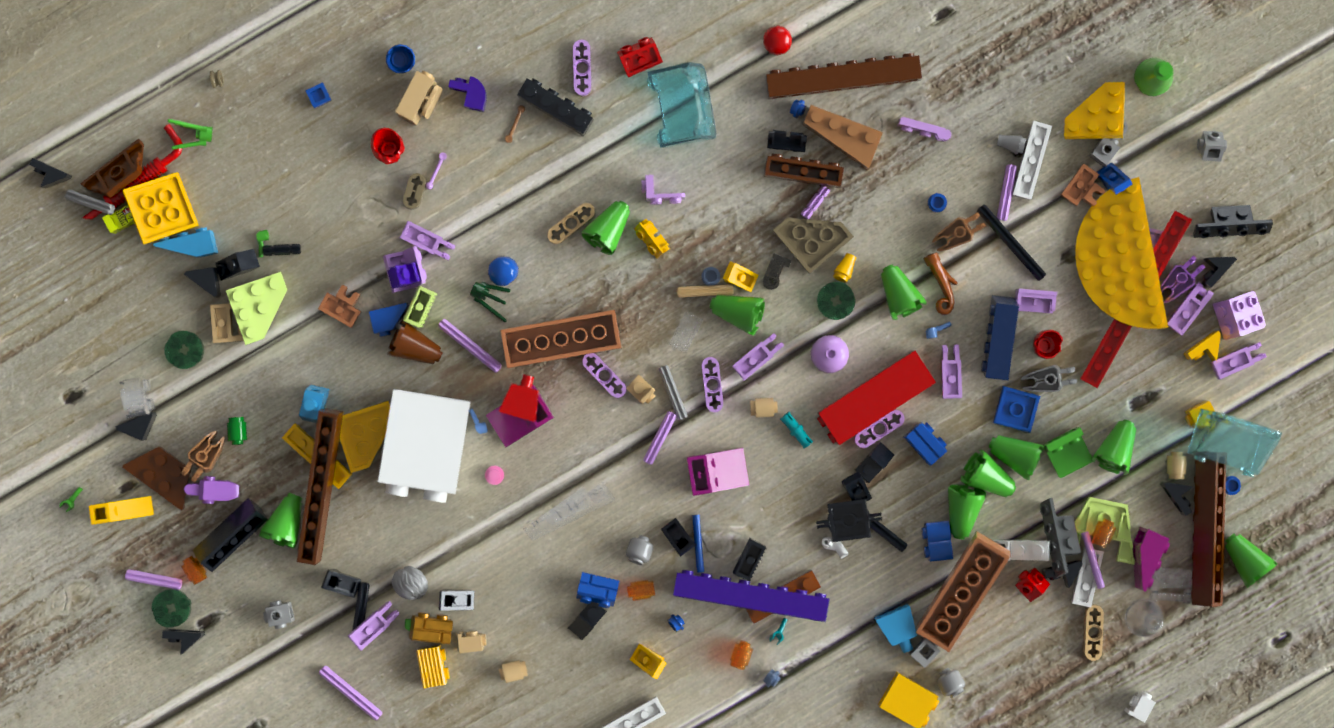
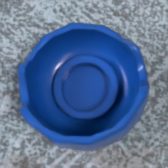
[386,44,415,74]
[488,256,519,286]

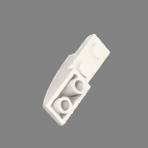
[993,540,1050,561]

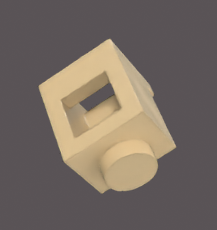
[457,631,487,653]

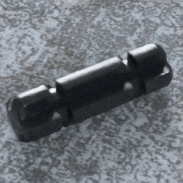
[263,244,301,256]

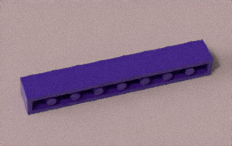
[673,570,830,622]

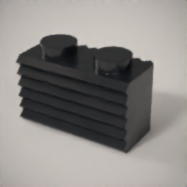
[733,538,766,581]

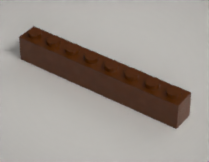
[766,53,922,100]
[297,408,343,565]
[1191,451,1227,607]

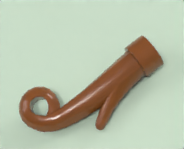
[923,252,958,315]

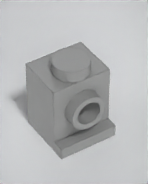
[1089,138,1120,167]
[909,637,940,668]

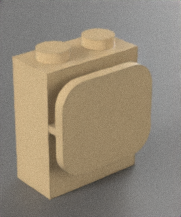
[395,71,443,125]

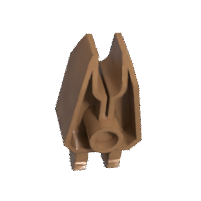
[932,212,986,251]
[181,431,225,483]

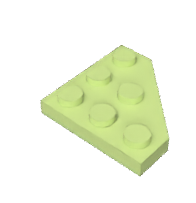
[226,272,287,345]

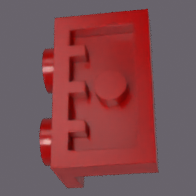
[617,37,663,77]

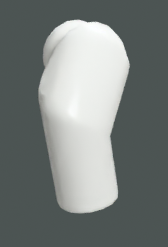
[821,537,849,558]

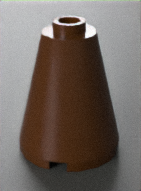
[387,320,443,364]

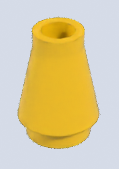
[833,253,856,283]

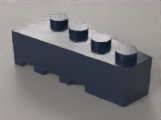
[981,295,1019,380]

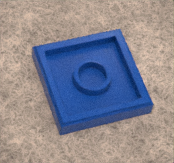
[993,386,1040,433]

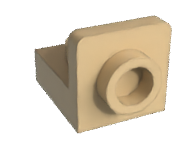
[626,375,656,404]

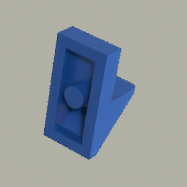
[1096,162,1132,194]

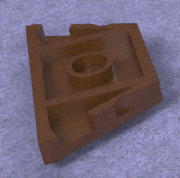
[80,139,144,198]
[122,446,191,511]

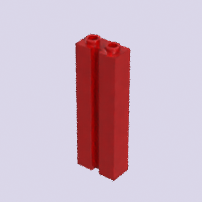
[817,350,936,445]

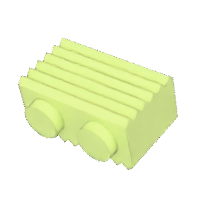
[403,285,438,328]

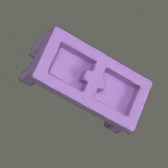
[1015,289,1057,313]

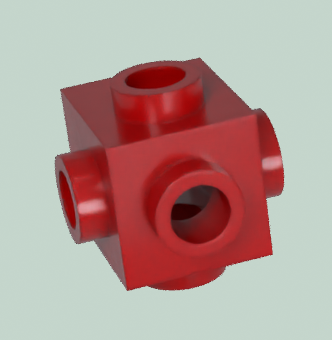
[1015,567,1050,602]

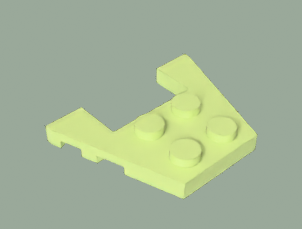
[1074,497,1135,565]

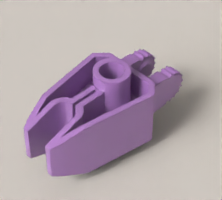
[1160,256,1205,304]
[184,476,239,504]

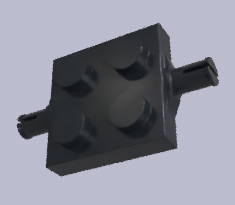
[816,499,882,542]

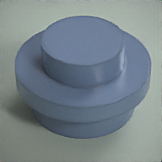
[701,267,721,286]
[763,669,780,688]

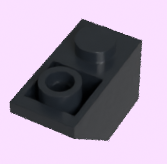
[215,249,260,281]

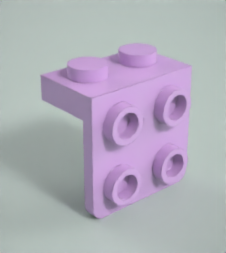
[642,175,685,205]
[383,246,427,293]
[1213,291,1266,340]

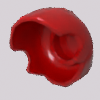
[763,25,792,56]
[1033,330,1063,359]

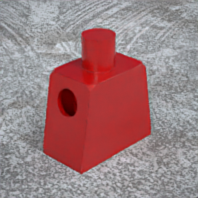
[499,374,539,422]

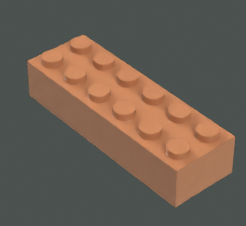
[500,310,622,368]
[916,531,1010,652]

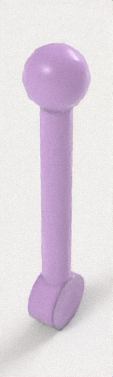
[425,152,447,190]

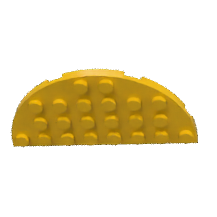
[1075,177,1168,329]

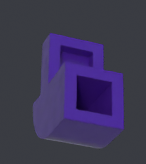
[448,76,487,112]
[387,262,420,289]

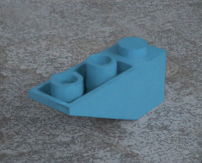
[153,228,218,258]

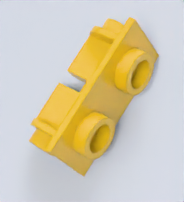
[634,218,670,259]

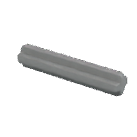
[65,190,115,215]
[659,365,687,420]

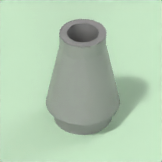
[997,135,1026,154]

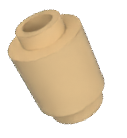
[750,398,778,418]
[1167,452,1187,479]
[499,660,528,683]

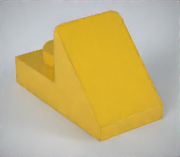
[722,261,759,292]
[1183,331,1221,361]
[630,644,667,679]

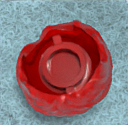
[371,127,405,164]

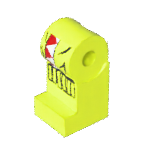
[102,205,134,234]

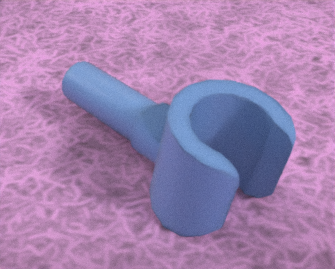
[926,322,952,339]
[469,409,488,434]

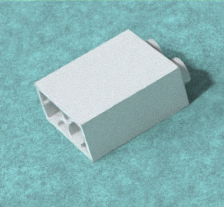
[378,389,470,502]

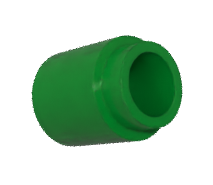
[227,417,247,445]

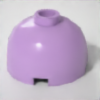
[811,335,849,373]

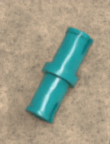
[780,412,813,449]

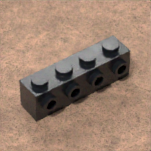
[517,78,594,136]
[192,498,268,572]

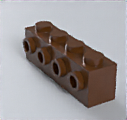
[764,153,844,188]

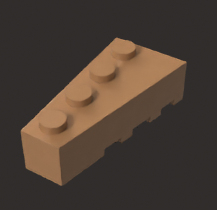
[803,105,883,170]

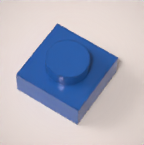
[306,82,332,109]

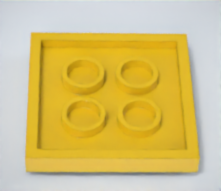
[122,172,199,245]

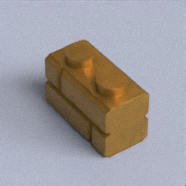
[409,612,453,644]

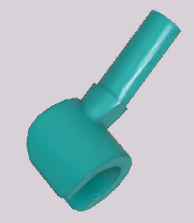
[769,618,788,645]

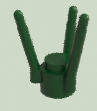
[470,282,511,322]

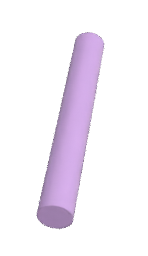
[1081,531,1105,589]

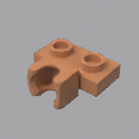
[1060,164,1105,206]
[318,285,362,328]

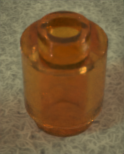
[1091,518,1116,548]
[181,555,208,585]
[627,579,655,601]
[730,640,753,670]

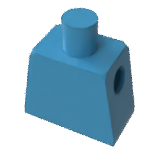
[299,385,330,423]
[874,604,917,653]

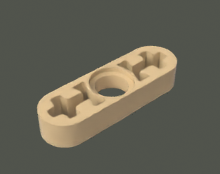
[547,203,595,244]
[1083,604,1104,661]

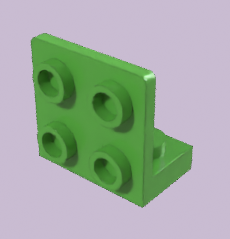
[1042,427,1093,478]

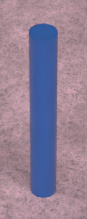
[692,515,704,573]

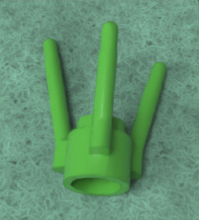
[167,119,213,150]

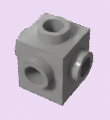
[1197,131,1227,162]
[263,600,295,629]

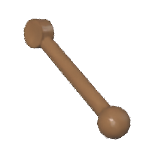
[505,105,525,143]

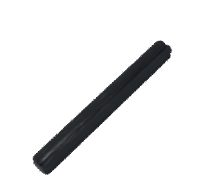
[977,205,1046,281]

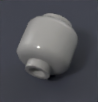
[626,535,654,565]
[937,668,965,698]

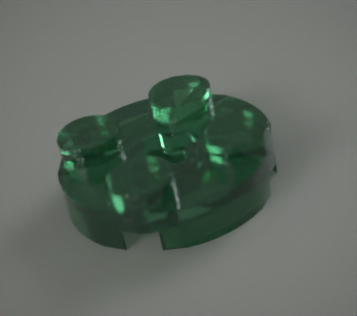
[817,282,856,320]
[164,331,204,369]
[151,589,191,628]

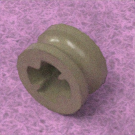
[210,70,224,88]

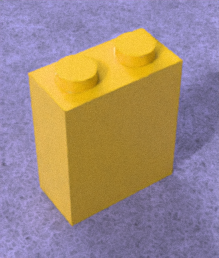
[878,671,939,728]

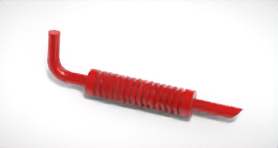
[82,124,183,220]

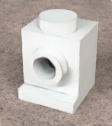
[1124,690,1156,723]

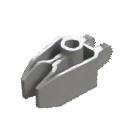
[1021,365,1077,392]

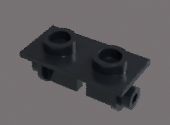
[767,129,807,152]

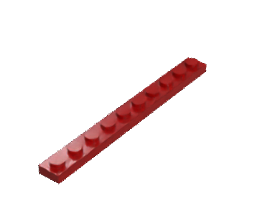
[1080,211,1192,389]

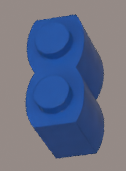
[922,521,953,562]

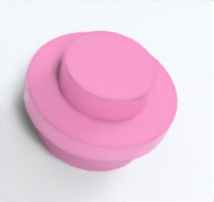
[485,466,504,485]

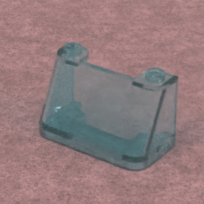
[647,62,716,148]
[1187,409,1282,478]

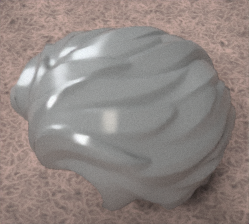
[392,566,428,600]

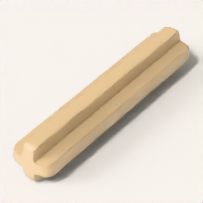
[677,284,734,297]

